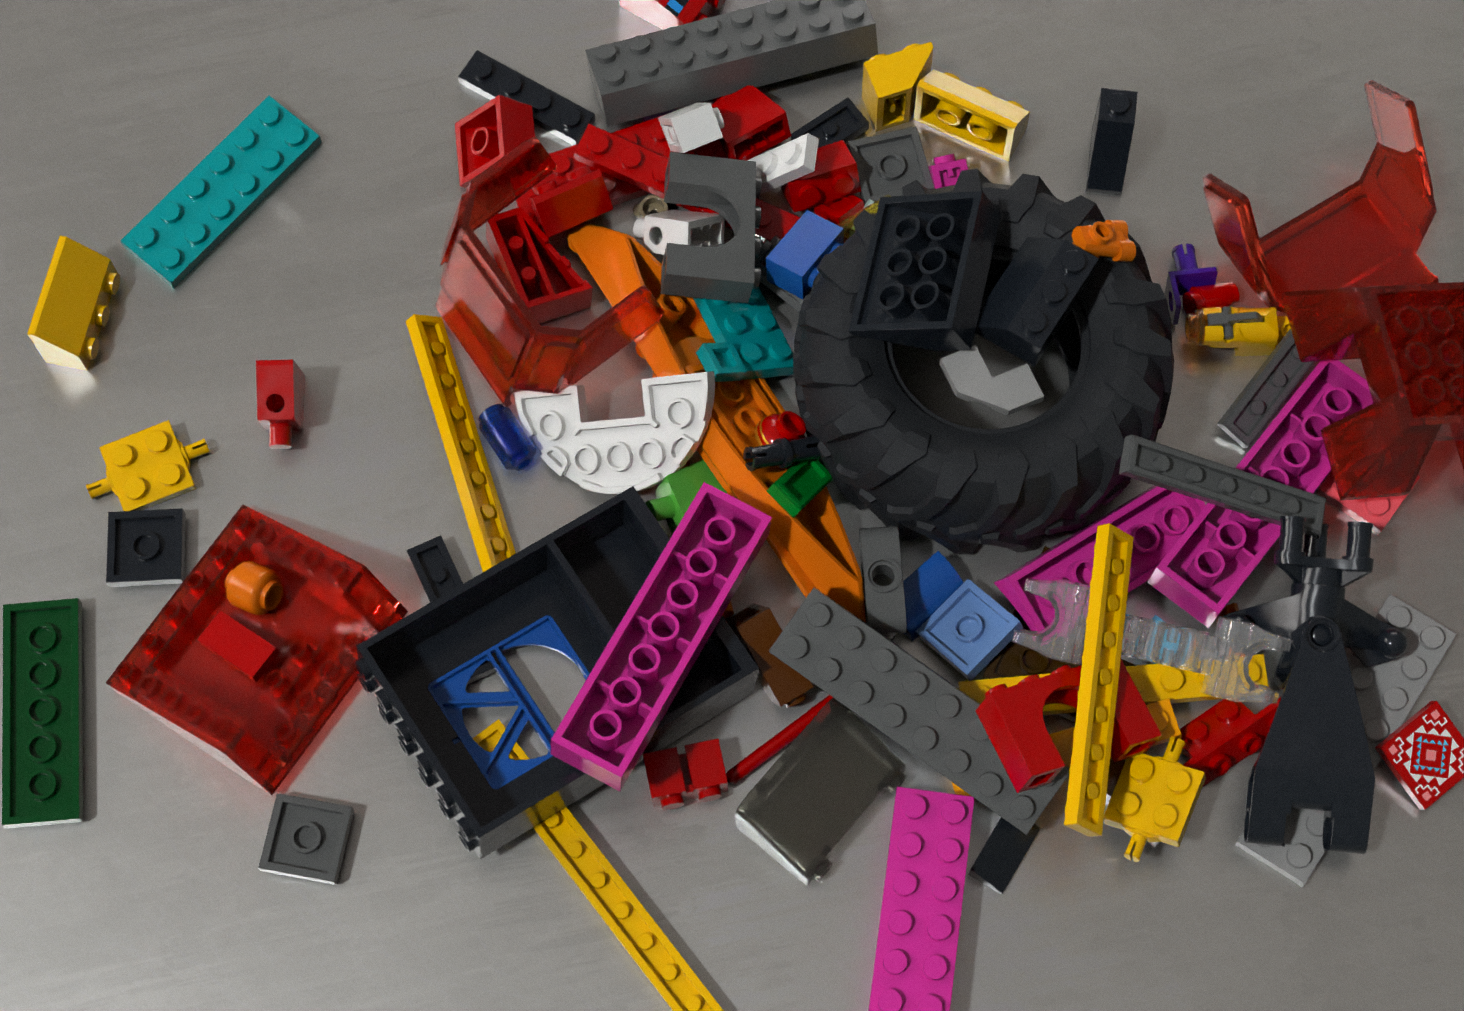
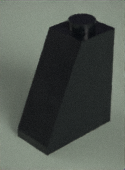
[1085,88,1138,196]

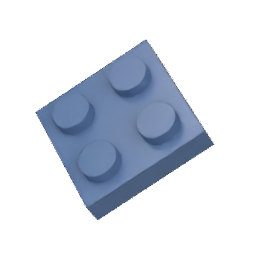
[915,579,1023,681]

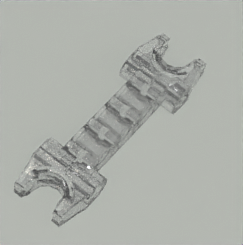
[1012,578,1292,704]

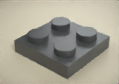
[847,126,935,206]
[258,793,354,885]

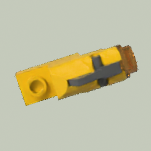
[1185,307,1299,356]

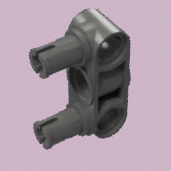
[859,526,907,641]

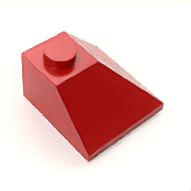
[455,95,535,188]

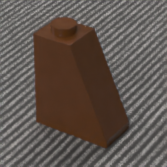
[725,603,813,708]

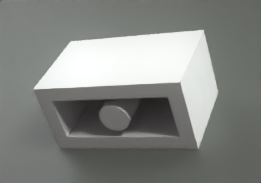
[658,102,724,153]

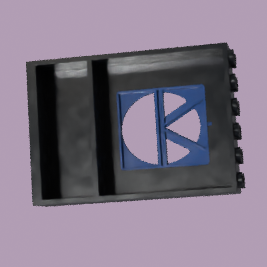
[354,486,759,859]

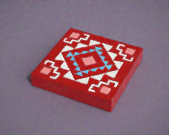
[1375,701,1464,810]

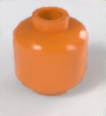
[225,561,283,616]

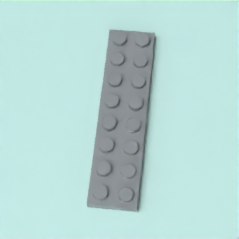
[1235,594,1457,887]

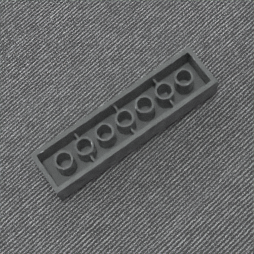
[585,0,878,127]
[769,587,1070,835]

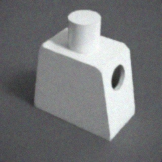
[633,210,724,255]

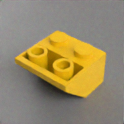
[861,42,934,132]

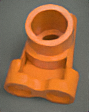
[1071,220,1136,262]

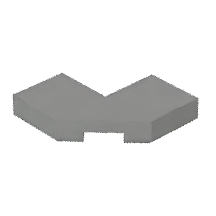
[939,344,1044,416]

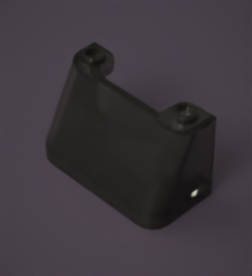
[735,698,907,886]

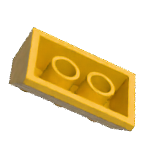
[913,69,1030,162]
[27,235,120,371]

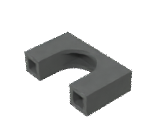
[661,152,762,303]

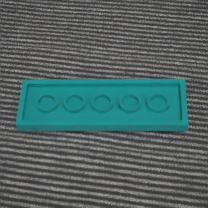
[120,96,322,289]

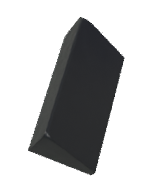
[968,817,1040,894]

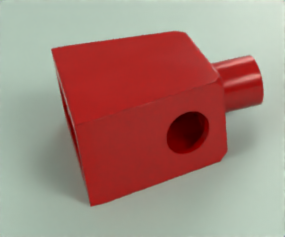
[712,85,792,161]
[256,359,305,449]

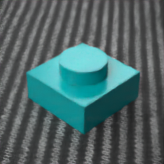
[696,342,747,382]

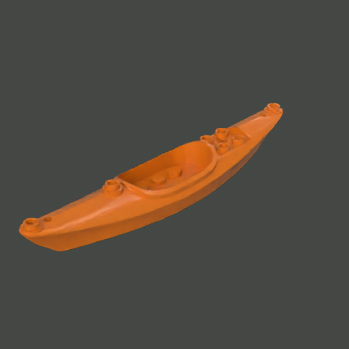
[567,223,866,622]

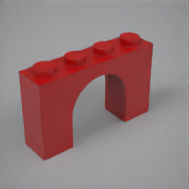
[975,660,1162,793]

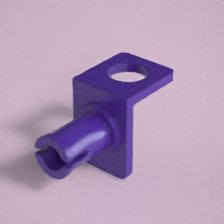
[1165,243,1218,325]

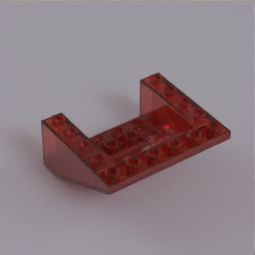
[106,505,408,795]

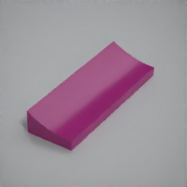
[994,485,1206,646]

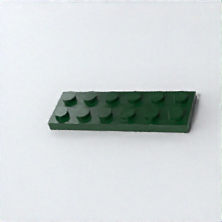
[2,598,83,829]

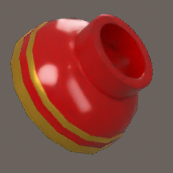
[755,411,806,446]

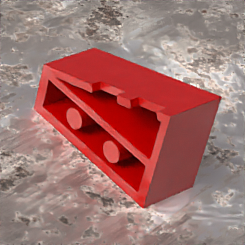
[486,207,593,329]

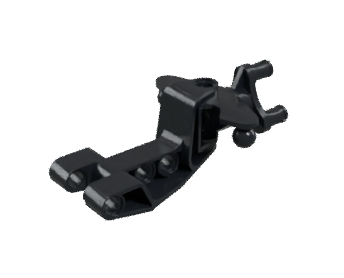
[1216,515,1408,854]

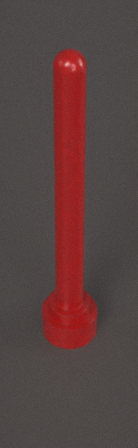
[726,695,842,784]

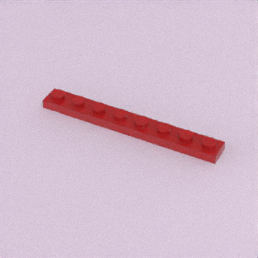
[573,124,848,244]

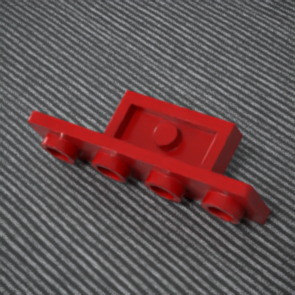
[1176,696,1282,787]

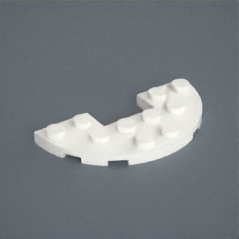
[514,371,715,494]

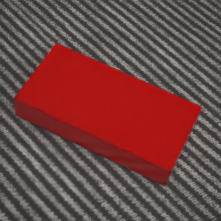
[197,610,280,682]

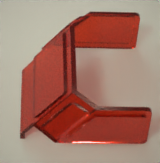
[1202,80,1439,346]
[435,137,665,407]

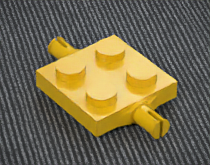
[86,420,210,511]
[1104,737,1206,862]

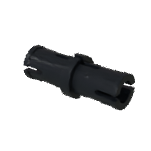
[743,435,820,471]

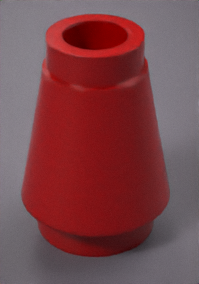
[1182,282,1240,321]

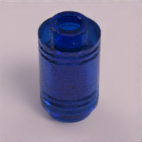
[478,404,537,471]

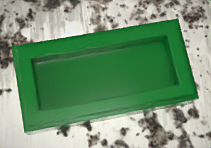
[766,459,833,518]

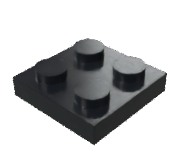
[106,508,186,587]

